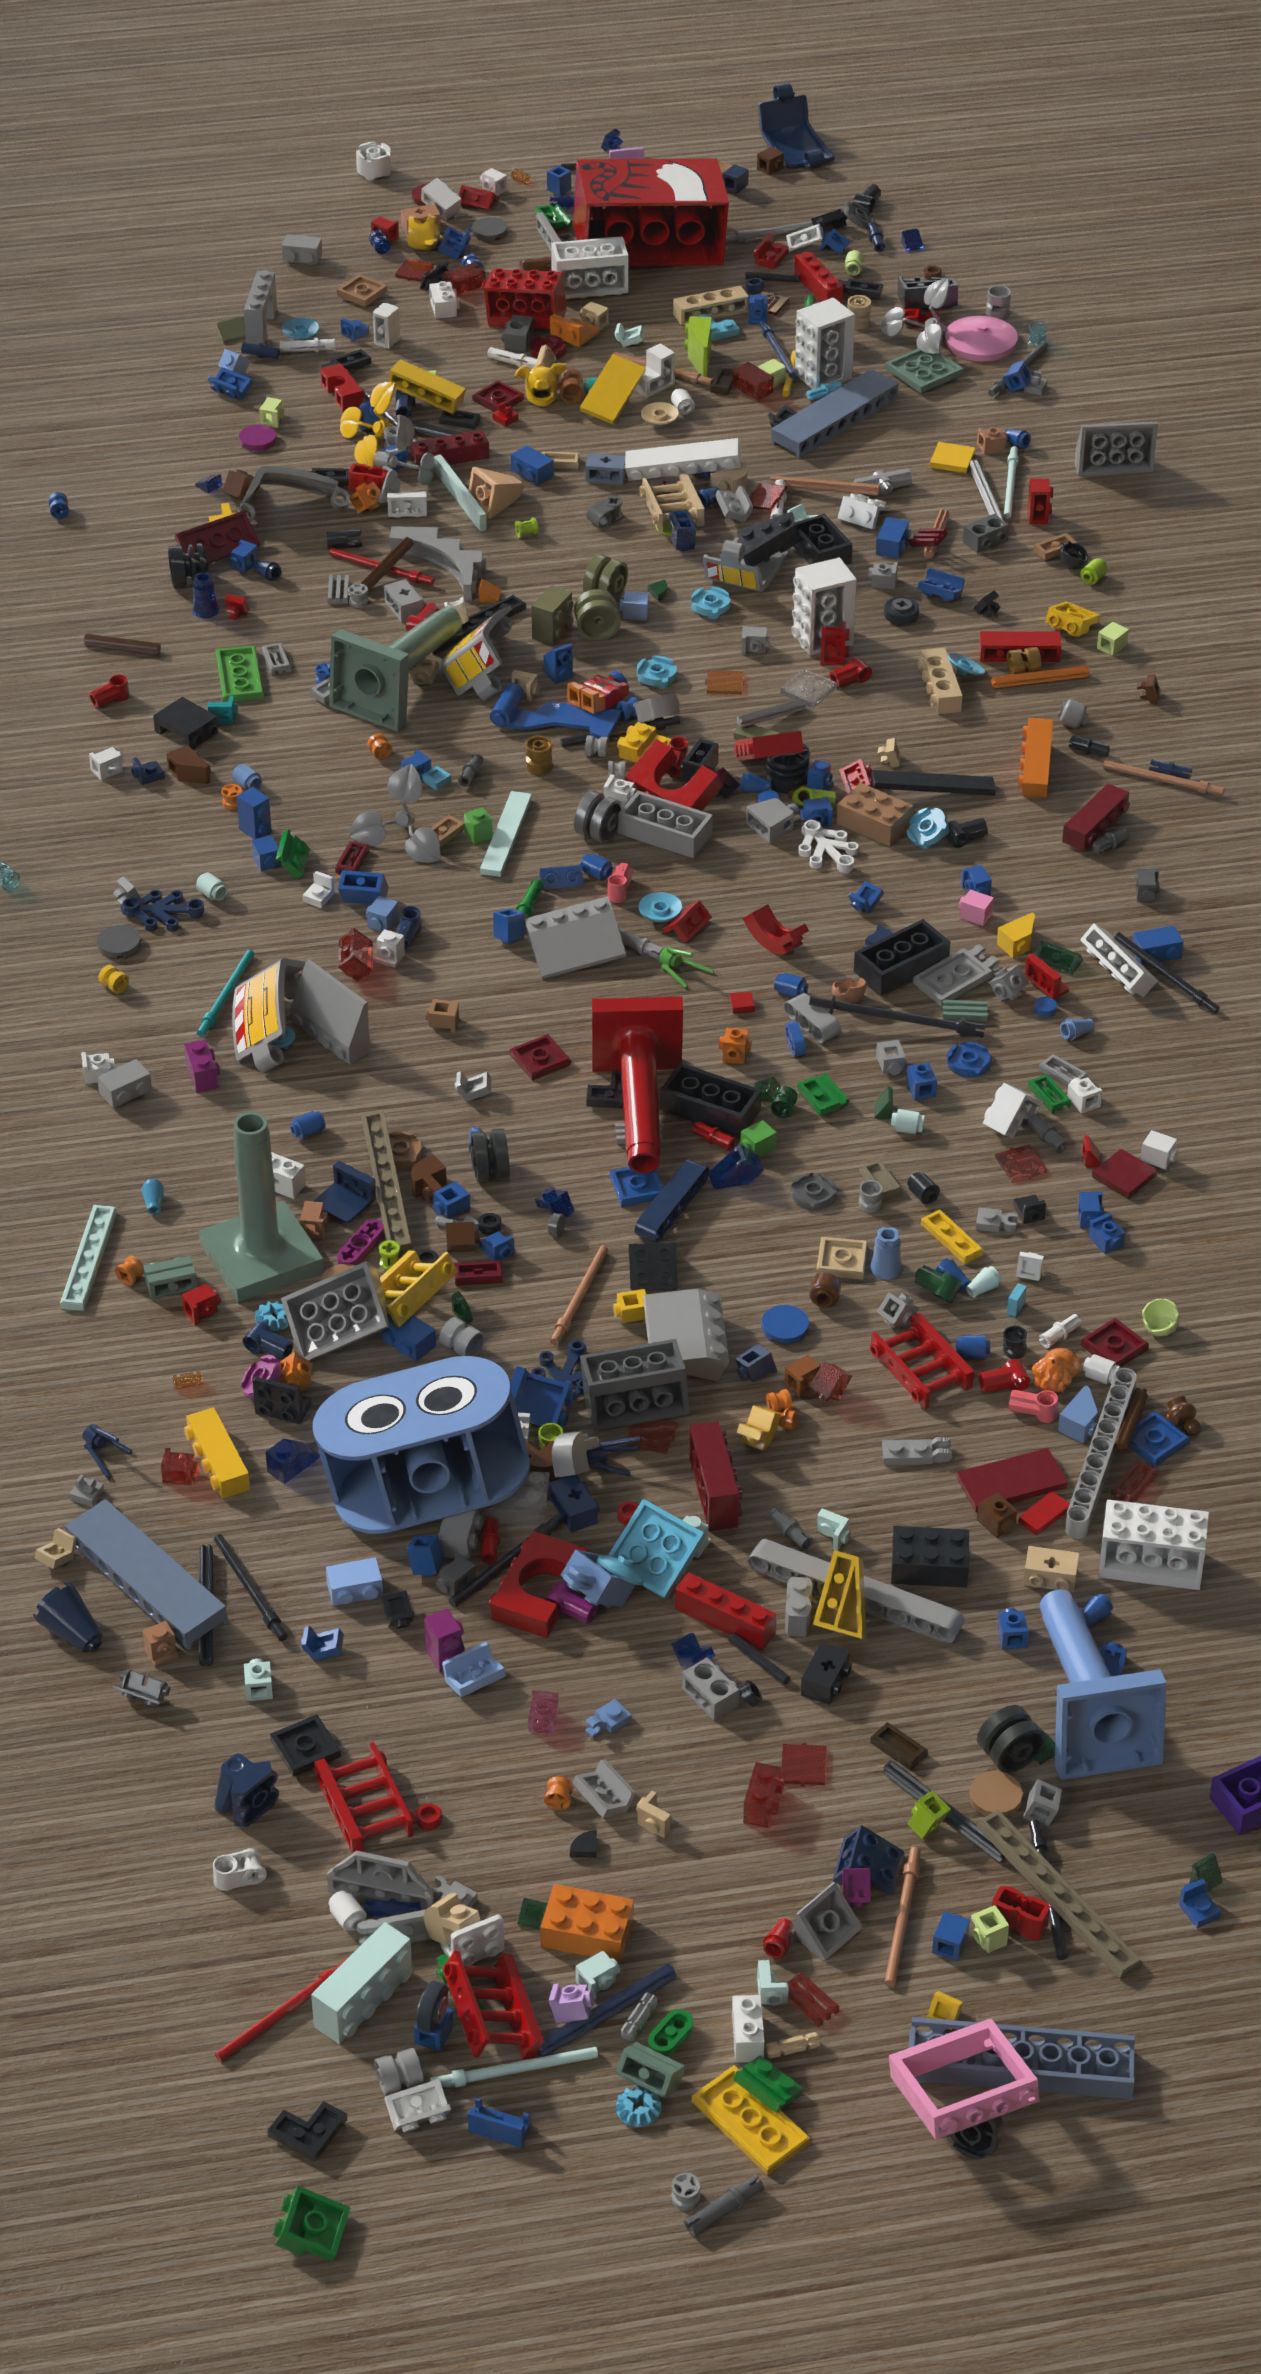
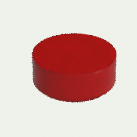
[617,1501,639,1526]
[415,1803,442,1831]

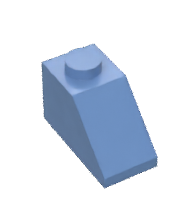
[1058,1385,1098,1443]

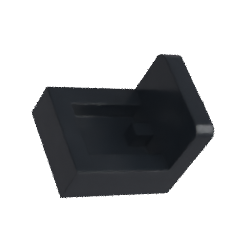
[767,405,797,427]
[713,767,740,799]
[381,1590,415,1629]

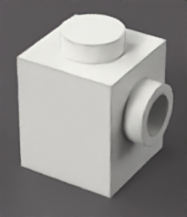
[1141,1130,1178,1170]

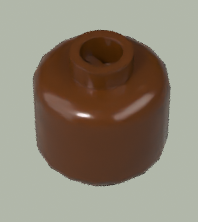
[809,1272,841,1308]

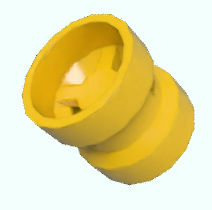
[98,965,129,994]

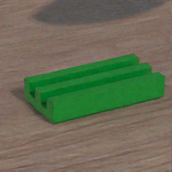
[1028,1074,1071,1114]

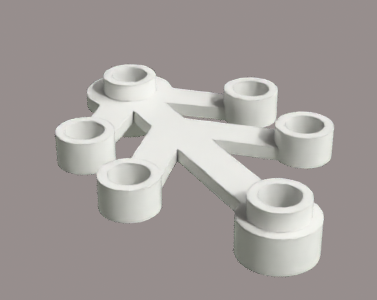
[798,820,859,874]

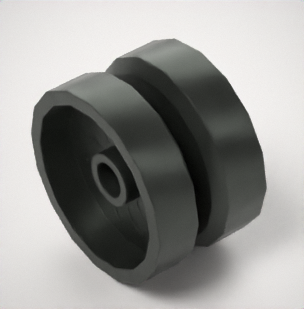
[470,1129,510,1182]
[977,1705,1046,1773]

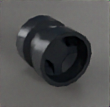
[1003,1325,1027,1359]

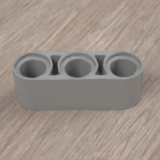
[784,993,841,1044]

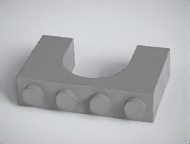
[244,270,277,346]

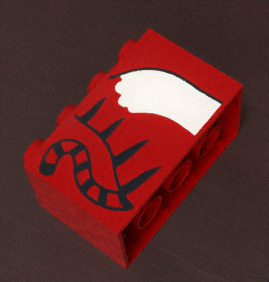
[573,158,729,266]

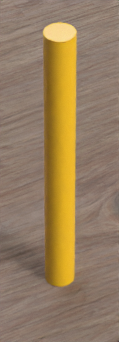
[782,350,796,397]

